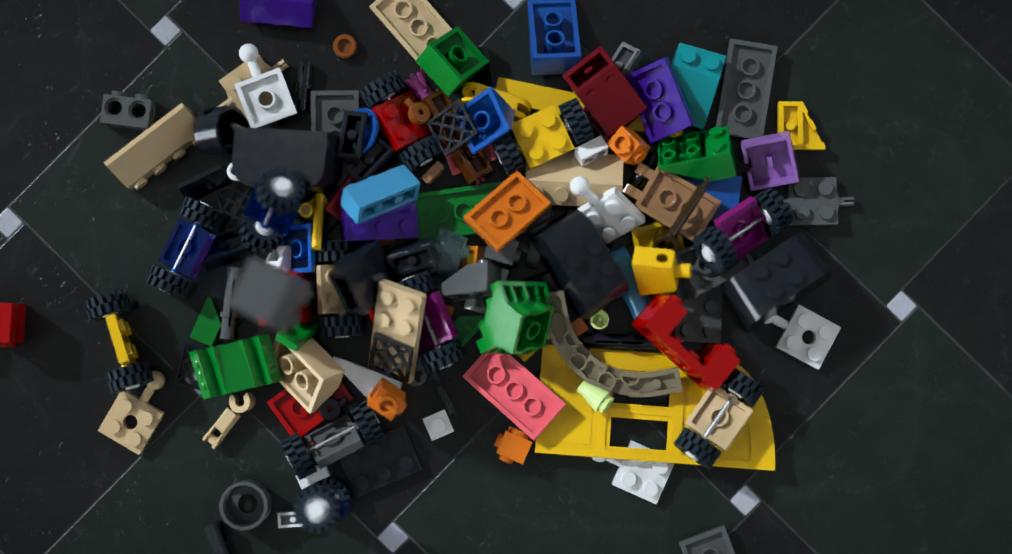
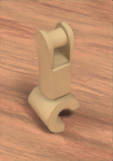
[202,392,256,450]

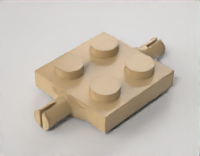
[217,54,288,120]

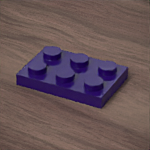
[624,57,695,144]

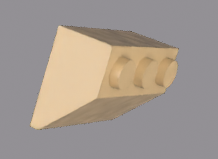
[273,332,345,414]

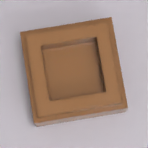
[421,161,445,186]

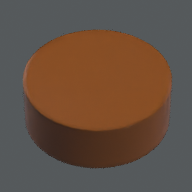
[333,34,357,59]

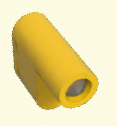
[299,196,330,220]

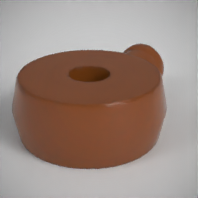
[404,97,431,125]

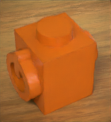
[606,126,651,166]
[367,377,407,420]
[494,426,532,464]

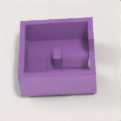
[741,131,799,191]

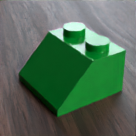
[416,26,490,96]

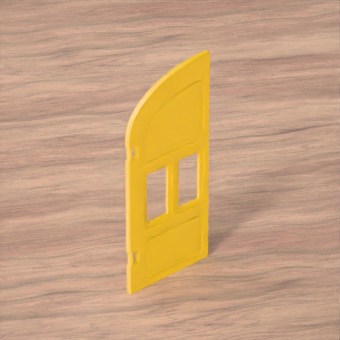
[535,345,775,471]

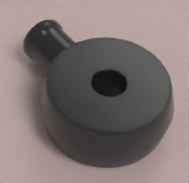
[319,396,348,420]

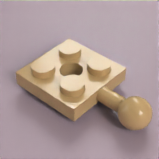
[98,371,165,455]

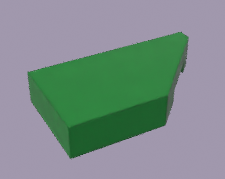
[190,297,222,347]
[449,315,485,347]
[275,323,320,352]

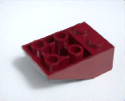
[562,46,648,138]

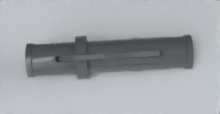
[219,267,242,340]

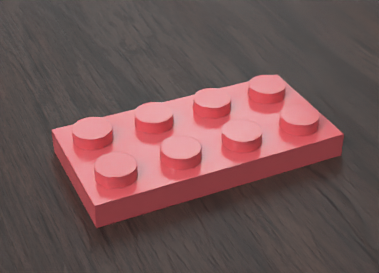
[462,354,567,441]

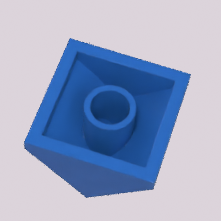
[453,87,515,154]
[281,223,319,274]

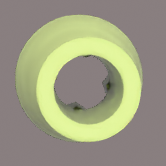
[577,380,614,414]

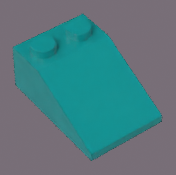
[672,43,726,130]

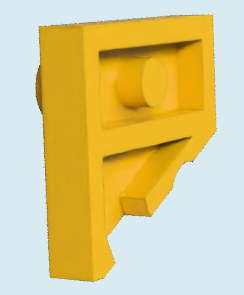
[777,101,825,150]

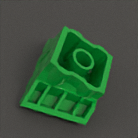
[476,281,555,355]
[189,334,282,399]

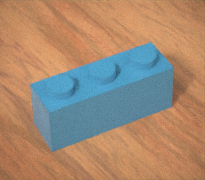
[341,164,421,224]

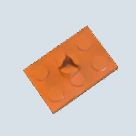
[463,171,551,253]

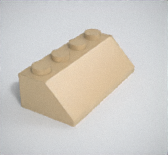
[104,103,197,190]
[525,151,623,206]

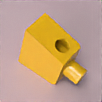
[632,246,692,295]

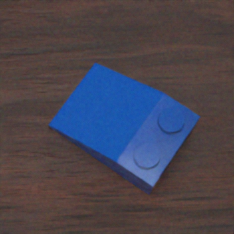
[527,0,581,75]

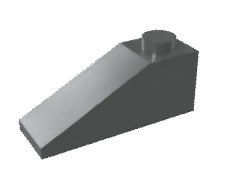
[427,259,502,303]

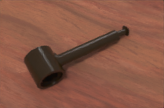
[653,176,712,254]

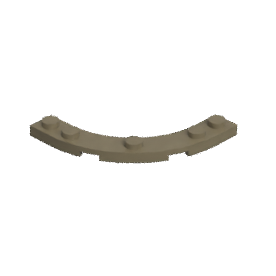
[548,290,683,397]

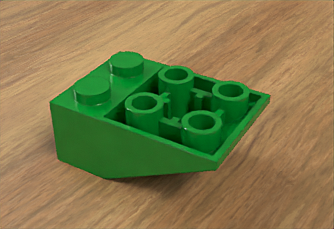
[657,126,736,181]

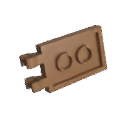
[622,162,721,241]

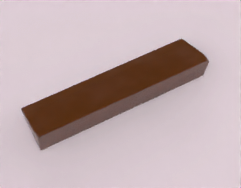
[421,89,494,185]

